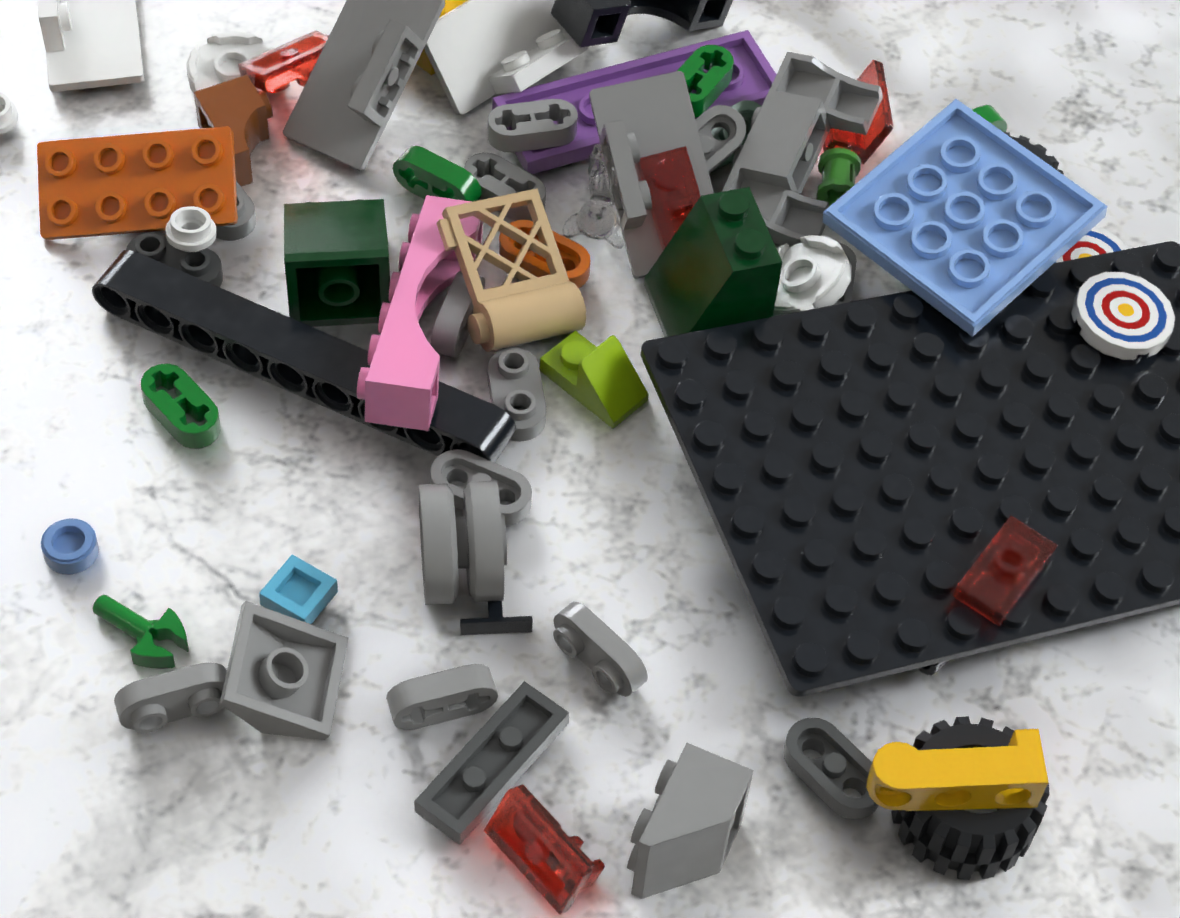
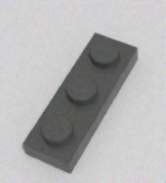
[414,681,569,845]

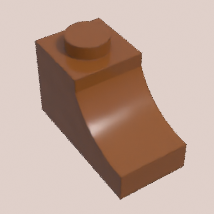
[194,75,273,187]

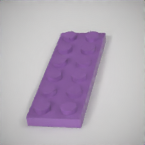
[492,30,777,174]

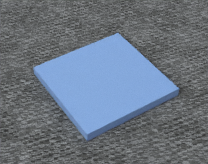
[823,99,1108,337]

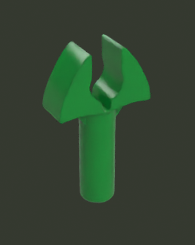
[93,595,189,669]

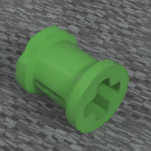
[816,148,861,206]

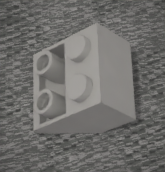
[627,743,754,899]

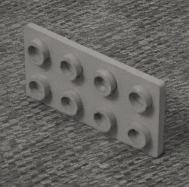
[283,0,445,171]
[589,71,714,279]

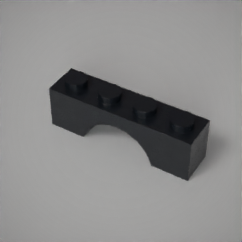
[551,0,733,48]

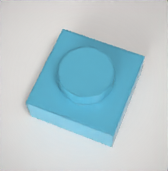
[259,554,338,624]

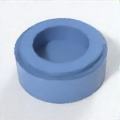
[41,518,99,575]

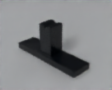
[460,601,533,635]

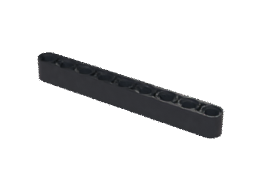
[92,250,516,463]

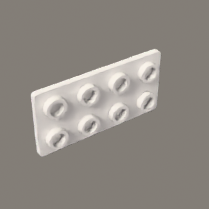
[37,0,144,92]
[424,0,589,115]

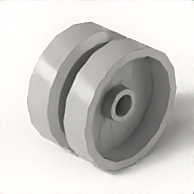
[418,480,507,605]

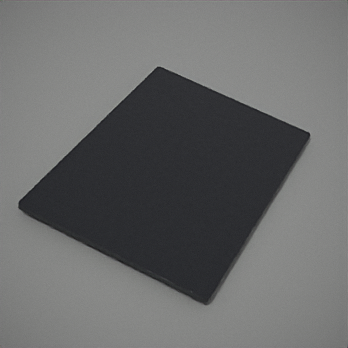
[640,241,1180,697]

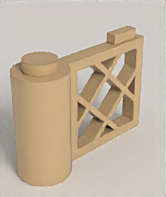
[436,188,586,352]

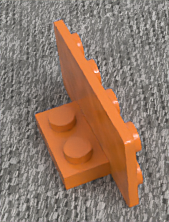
[37,126,238,240]

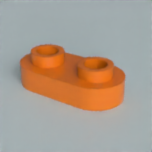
[499,220,591,288]

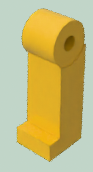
[866,729,1049,811]

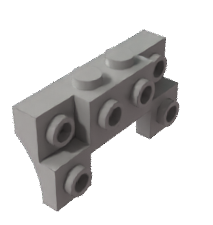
[722,52,883,247]

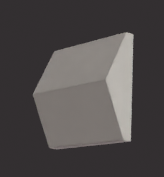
[220,601,348,740]

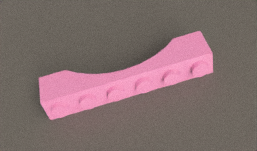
[357,195,483,431]

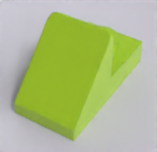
[539,330,649,429]

